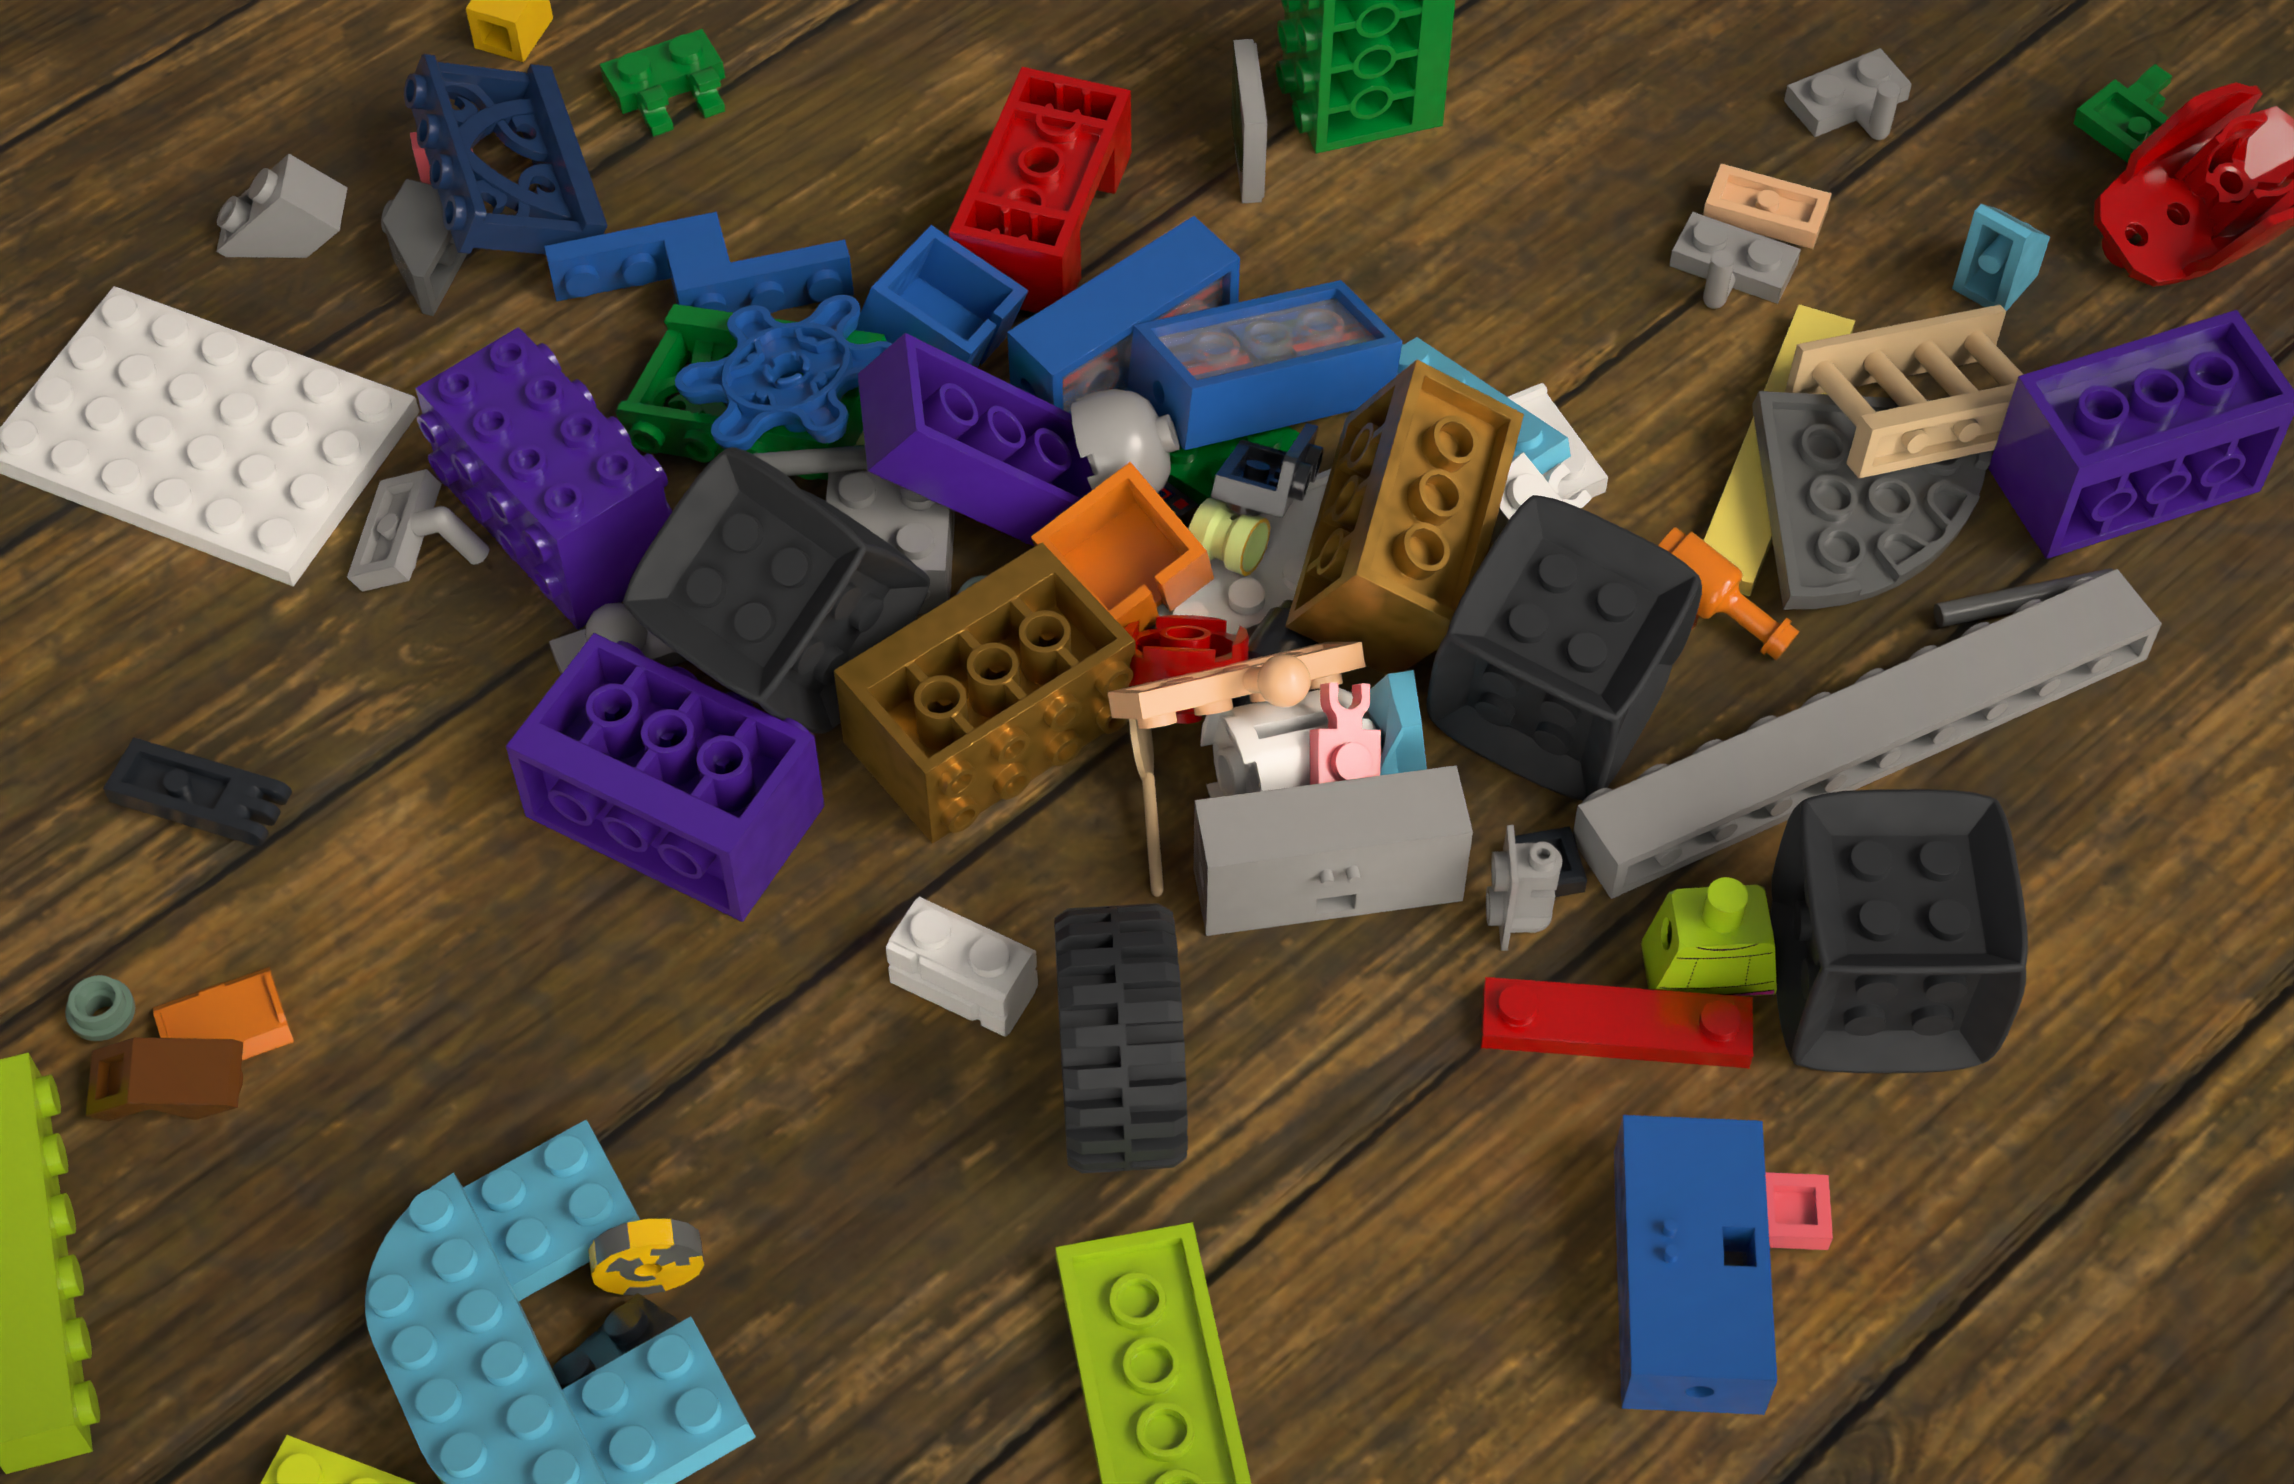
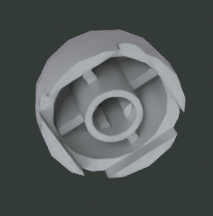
[1071,389,1179,493]

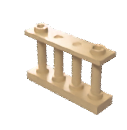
[1785,305,2024,478]

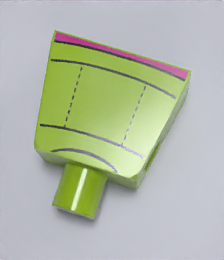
[1641,877,1777,996]

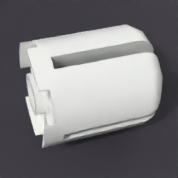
[1201,687,1383,798]

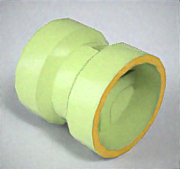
[1189,498,1271,576]

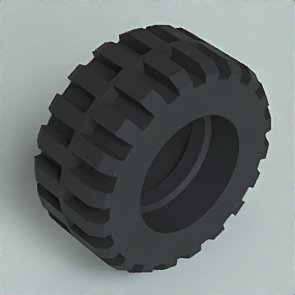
[1054,903,1188,1173]

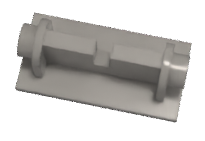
[1486,825,1562,951]

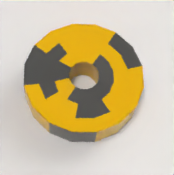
[588,1219,705,1295]

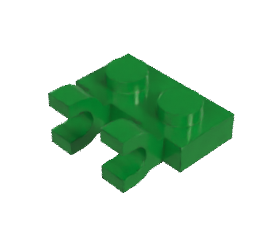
[599,29,726,137]
[2073,64,2172,163]

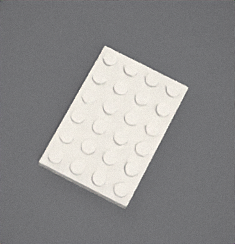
[0,286,419,587]

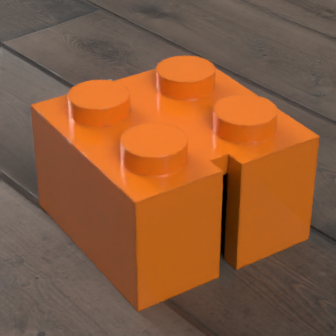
[1031,462,1214,632]

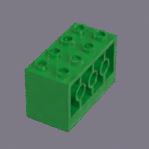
[1275,0,1455,154]

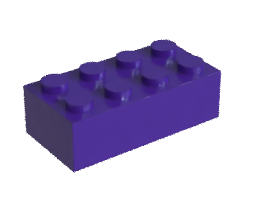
[858,333,1094,546]

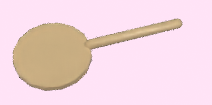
[1129,719,1164,897]

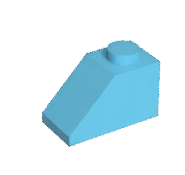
[1952,204,2050,311]

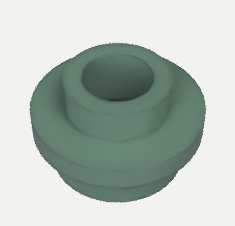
[65,975,135,1041]

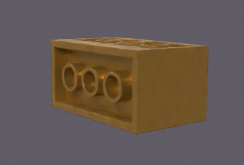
[1285,360,1524,675]
[834,542,1136,844]

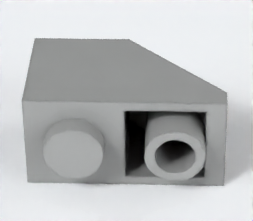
[216,154,347,258]

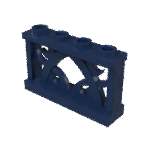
[404,54,608,254]

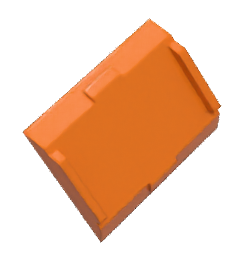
[153,967,294,1061]

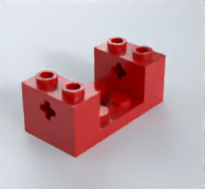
[949,66,1132,313]

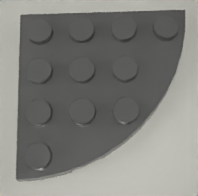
[1752,391,1992,610]

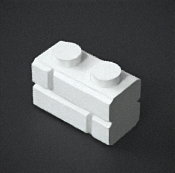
[886,897,1038,1037]

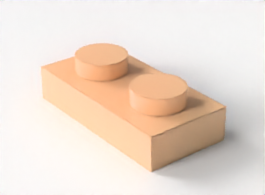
[1703,164,1832,249]

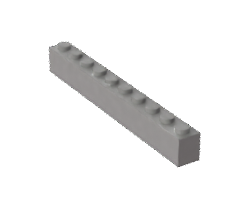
[1573,569,2162,899]

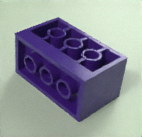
[1988,310,2294,559]
[506,633,825,922]

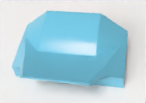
[1368,670,1427,775]

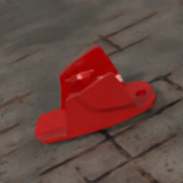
[2094,82,2294,287]

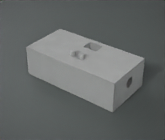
[1193,765,1473,936]

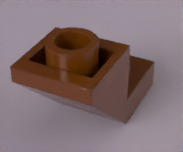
[86,1037,243,1122]

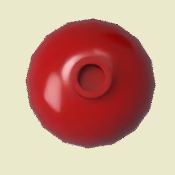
[1124,615,1249,724]

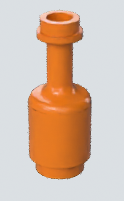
[1658,527,1800,661]

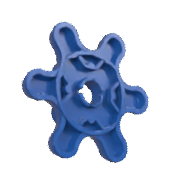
[675,295,892,451]

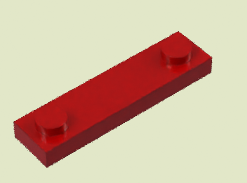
[1481,977,1753,1069]

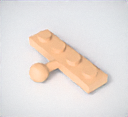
[1108,641,1366,729]

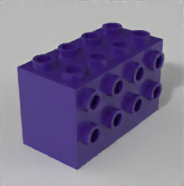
[416,327,672,630]

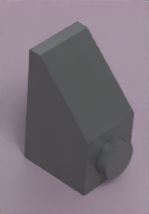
[381,179,467,316]

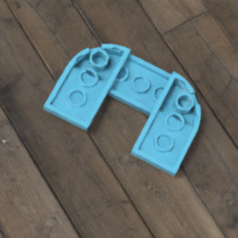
[365,1119,756,1484]

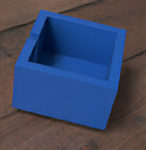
[856,225,1029,368]

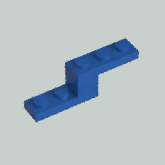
[544,212,854,313]

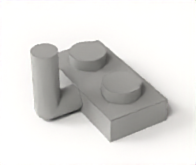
[1784,48,1912,140]
[1669,212,1801,309]
[347,469,489,592]

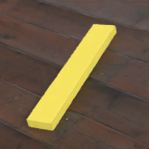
[1704,304,1855,596]

